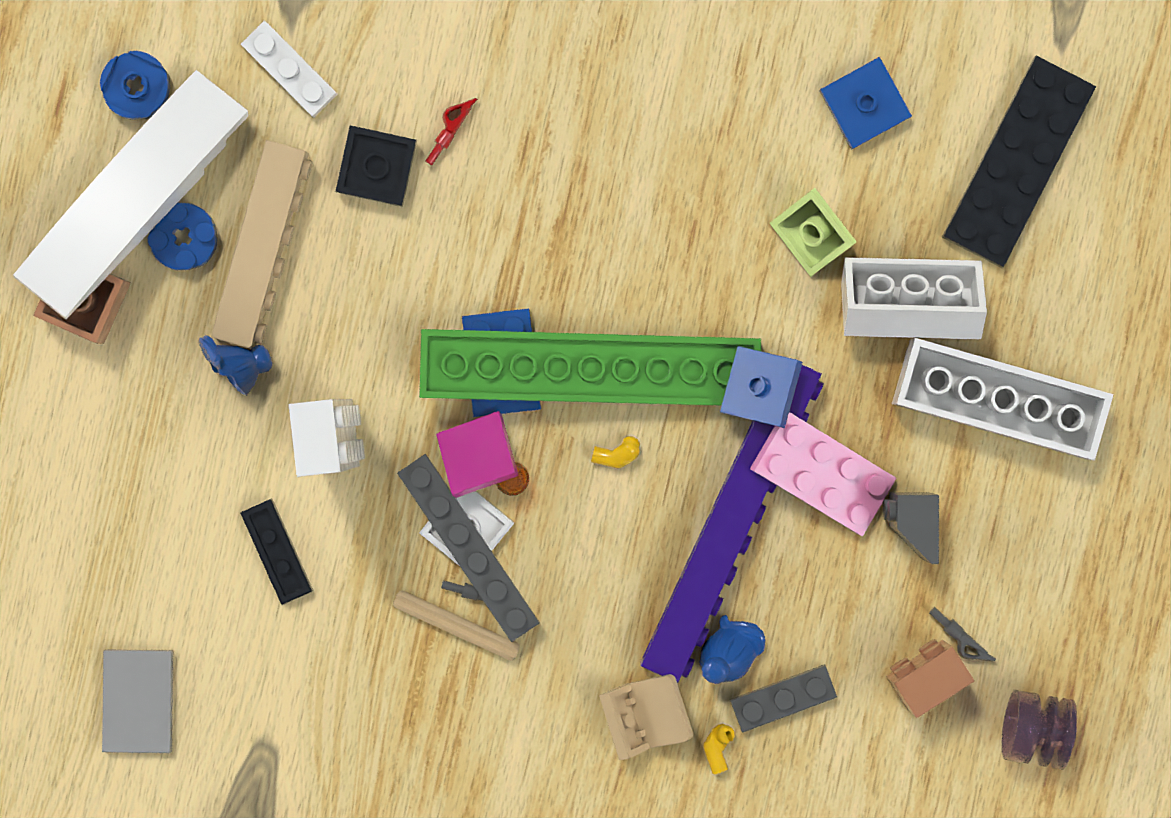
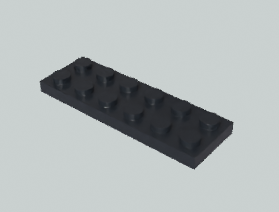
[942,55,1096,268]

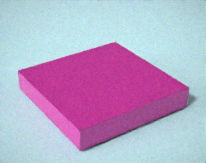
[436,411,519,498]

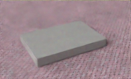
[102,649,173,753]

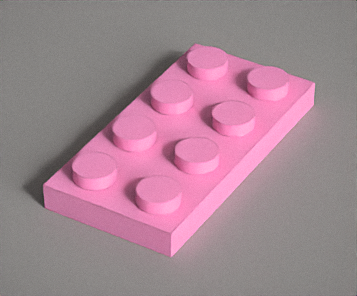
[750,412,896,536]

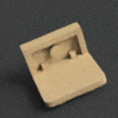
[599,674,693,760]

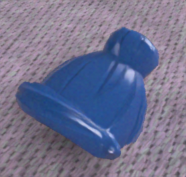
[199,335,273,396]
[699,615,766,684]

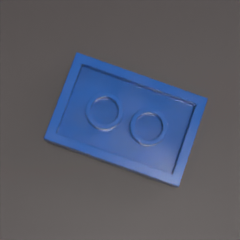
[462,308,541,417]

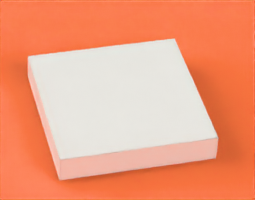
[419,491,514,565]

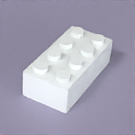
[841,257,987,339]

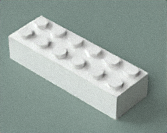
[892,338,1114,460]
[289,399,365,477]

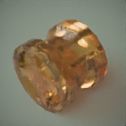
[496,461,530,496]

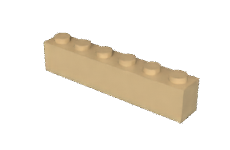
[211,140,312,349]

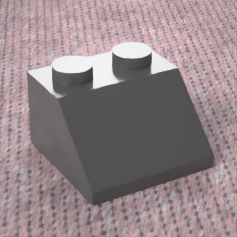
[883,492,939,564]

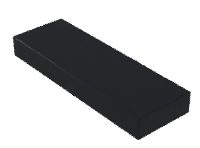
[240,498,314,605]

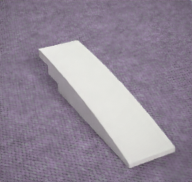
[13,70,248,319]

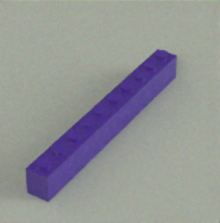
[640,365,824,683]

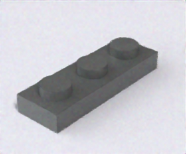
[730,664,837,733]

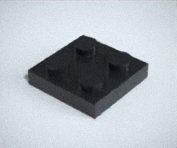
[335,125,417,207]

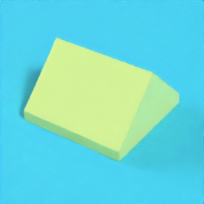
[769,188,856,277]

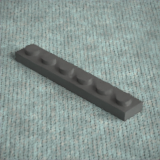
[397,454,540,642]

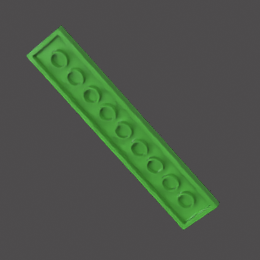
[419,329,761,406]

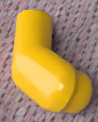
[591,436,640,469]
[703,724,735,774]

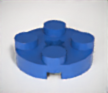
[100,51,170,120]
[148,203,217,270]

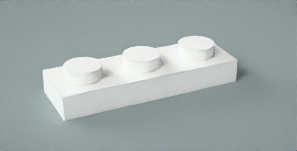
[241,20,337,118]

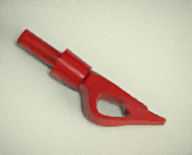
[425,98,478,166]

